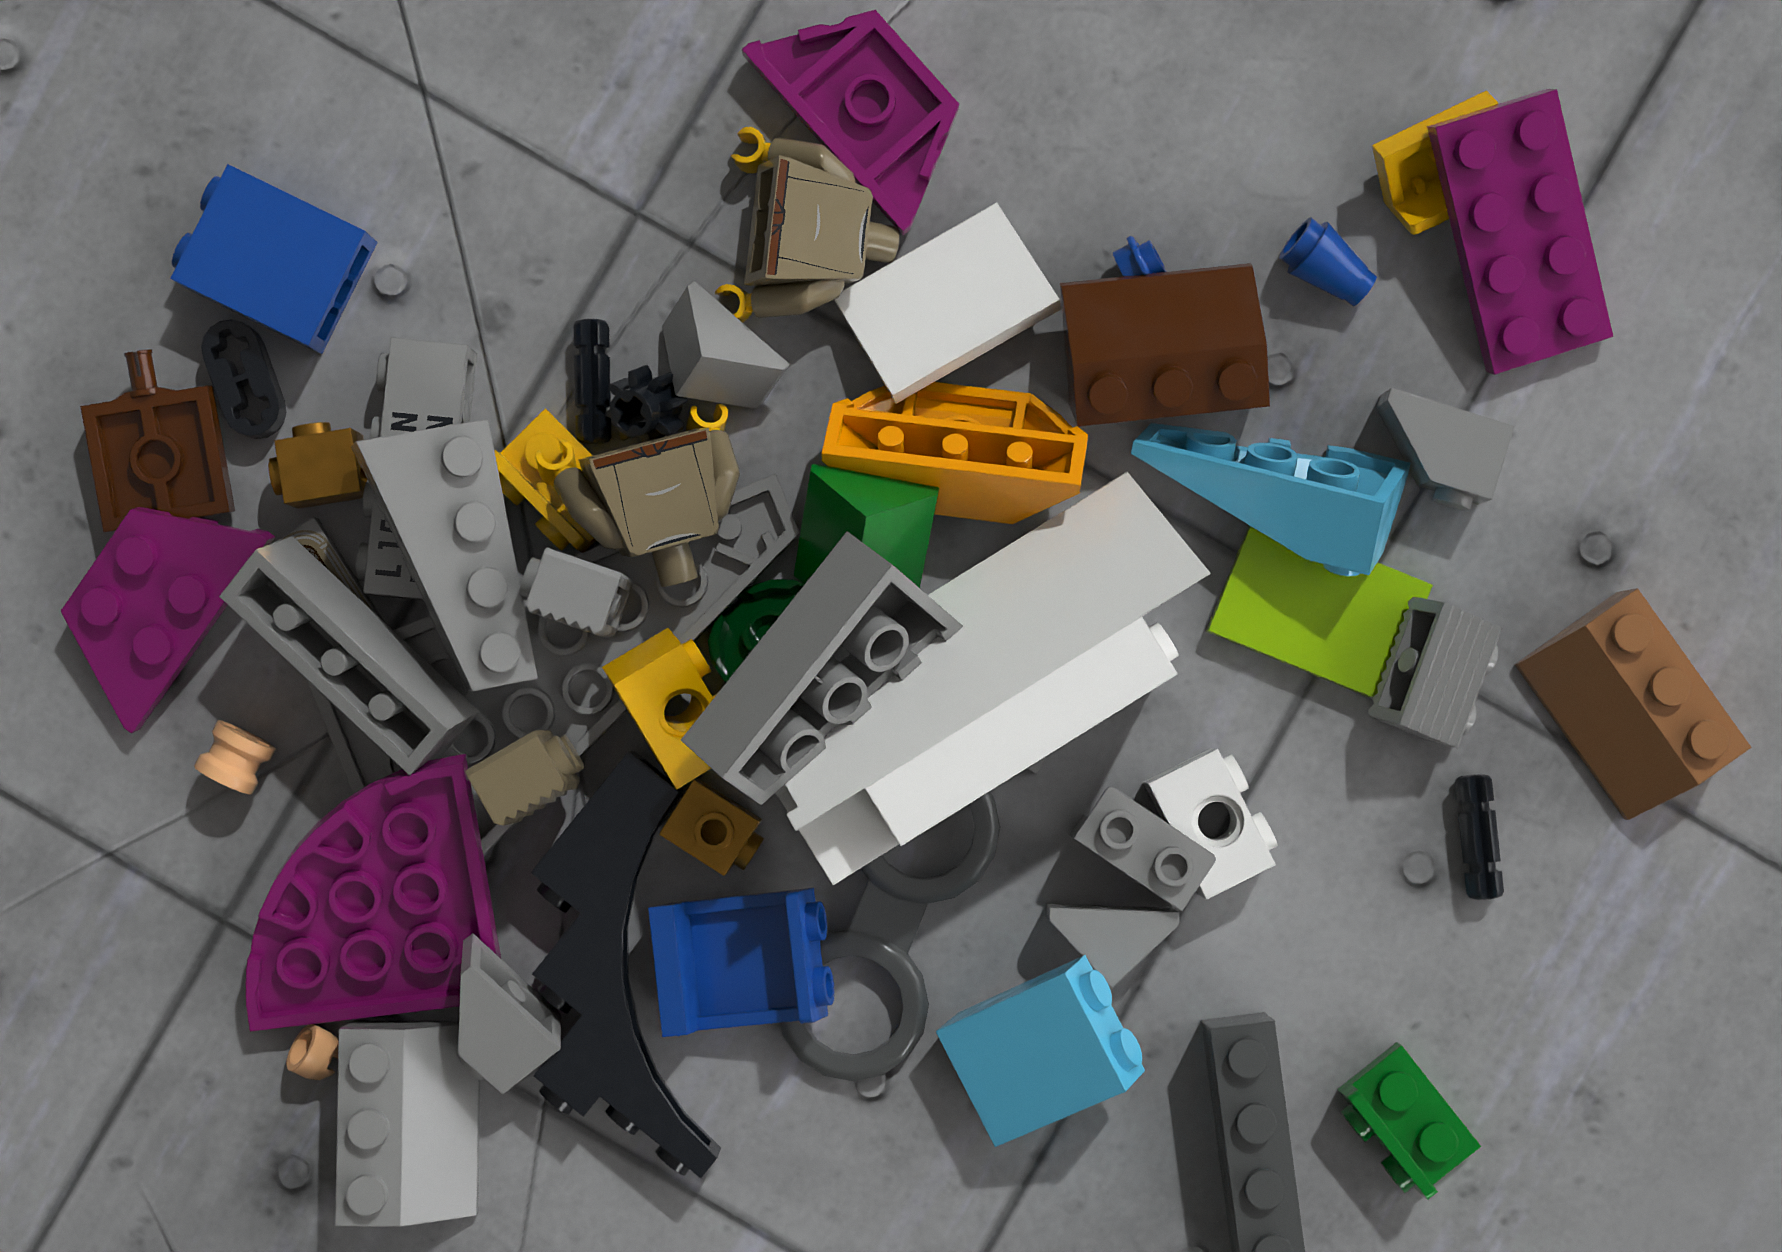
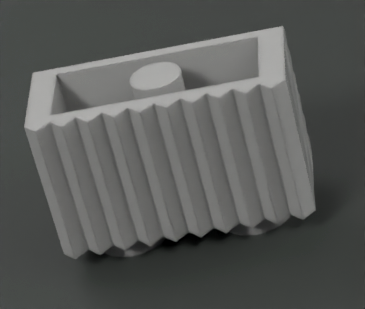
[519,547,633,639]
[1368,597,1502,749]

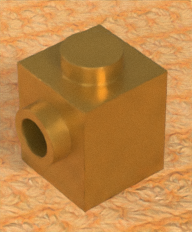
[268,422,367,509]
[659,778,765,876]

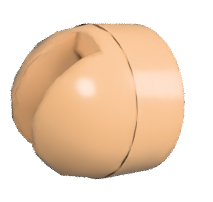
[286,1024,339,1080]

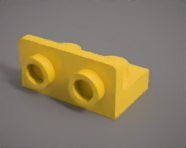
[494,408,596,553]

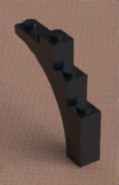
[530,751,721,1178]

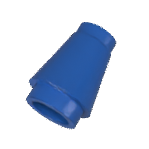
[1279,217,1377,306]

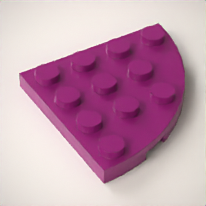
[246,754,501,1032]

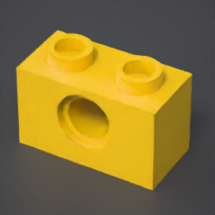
[602,628,718,790]

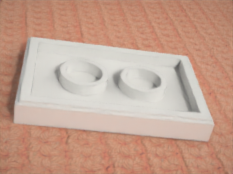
[834,202,1062,404]

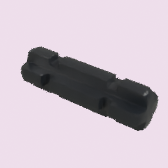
[573,319,611,444]
[1455,774,1504,900]

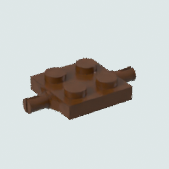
[80,349,235,532]

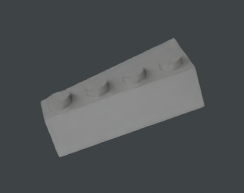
[351,419,538,691]
[681,532,963,805]

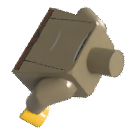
[715,127,899,323]
[535,404,740,587]

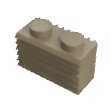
[465,730,584,826]

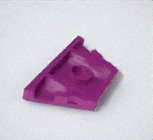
[742,10,959,235]
[61,507,275,734]

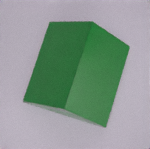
[793,463,939,588]

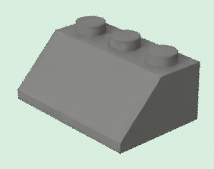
[335,1020,480,1227]

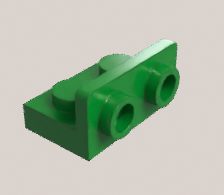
[1337,1042,1481,1200]

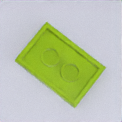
[1206,525,1433,699]

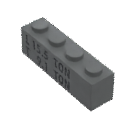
[1201,1012,1305,1252]

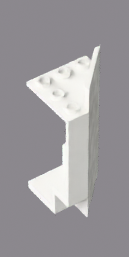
[775,472,1211,885]

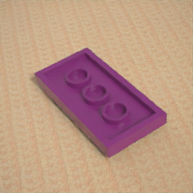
[1427,89,1614,375]

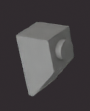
[1376,388,1515,511]
[458,933,561,1094]

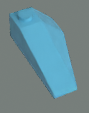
[1131,423,1411,576]

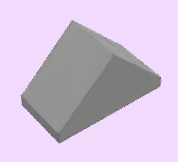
[662,281,790,409]
[1046,903,1179,988]

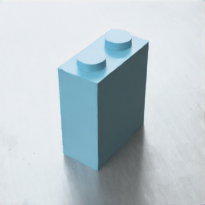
[936,955,1145,1147]

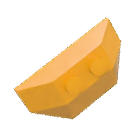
[821,382,1088,524]

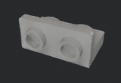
[1069,787,1216,911]

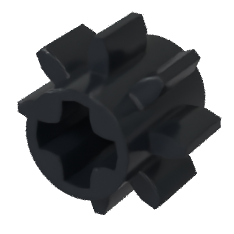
[605,365,688,443]

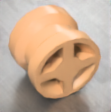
[194,720,276,795]

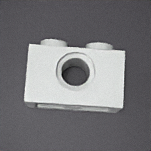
[1143,748,1278,900]

